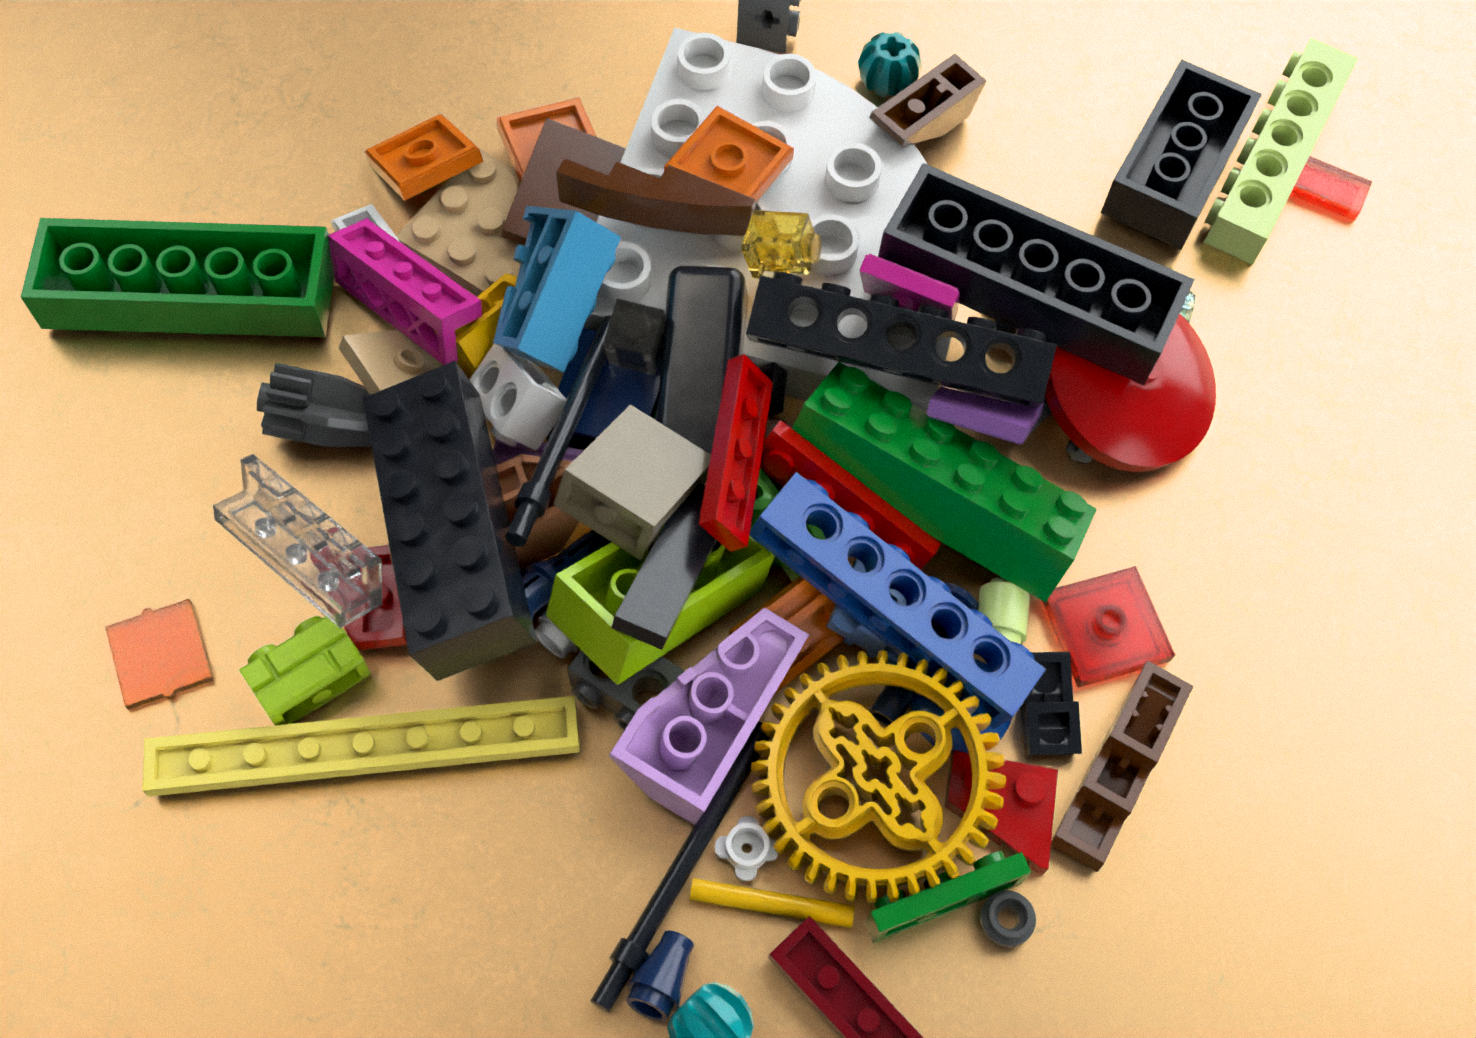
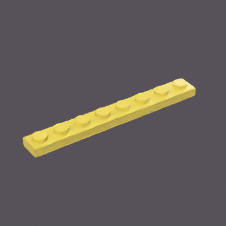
[142,696,580,797]

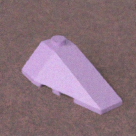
[609,607,809,825]

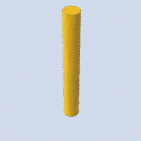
[689,878,855,928]

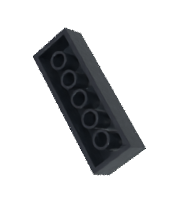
[878,163,1195,385]
[363,361,537,681]

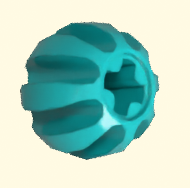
[858,31,922,98]
[668,982,754,1038]

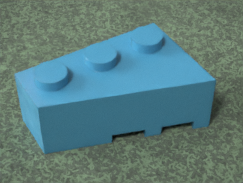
[493,206,621,372]

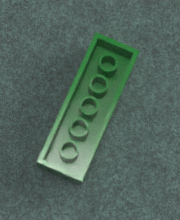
[21,218,334,337]
[792,362,1097,603]

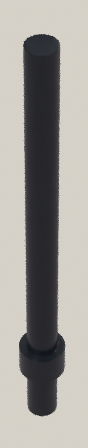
[505,315,621,547]
[590,721,770,1012]

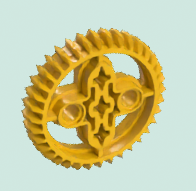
[751,649,1006,905]

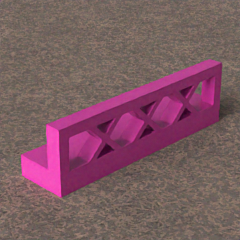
[328,218,482,365]

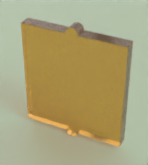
[105,599,213,710]

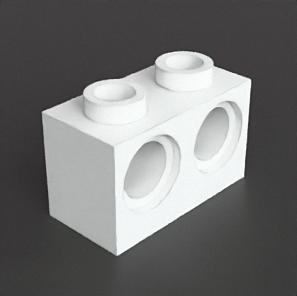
[469,344,567,451]

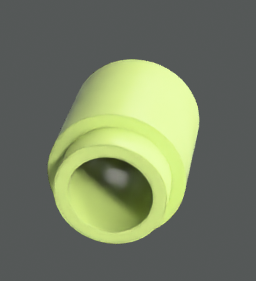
[977,577,1030,644]

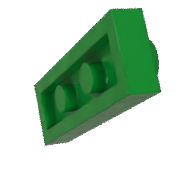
[865,851,1031,943]

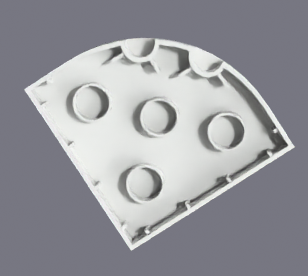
[583,28,956,411]

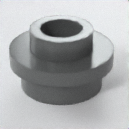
[980,890,1036,947]

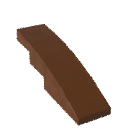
[556,158,756,235]
[1051,660,1194,872]

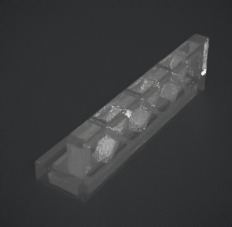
[213,454,382,628]

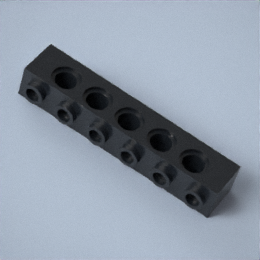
[746,271,1057,409]

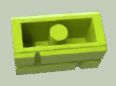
[239,613,371,725]

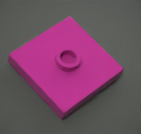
[859,253,959,320]

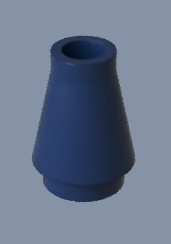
[626,930,694,1022]

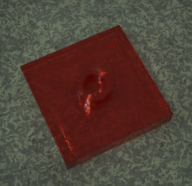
[1042,566,1175,688]

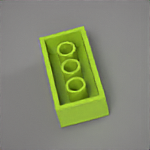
[546,522,775,685]

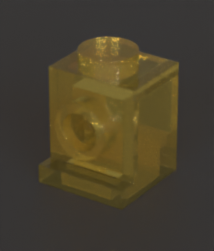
[741,210,821,279]

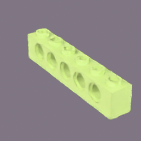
[1203,38,1358,265]

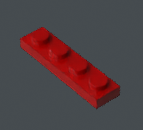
[699,354,773,552]
[760,420,941,570]

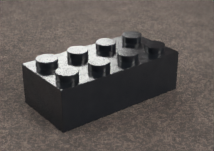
[1100,59,1262,250]

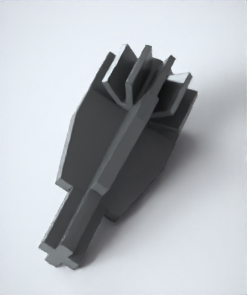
[256,363,372,447]

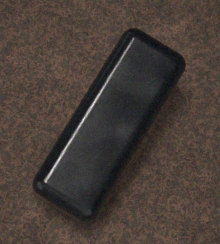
[656,266,749,454]

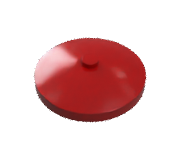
[1045,313,1216,472]

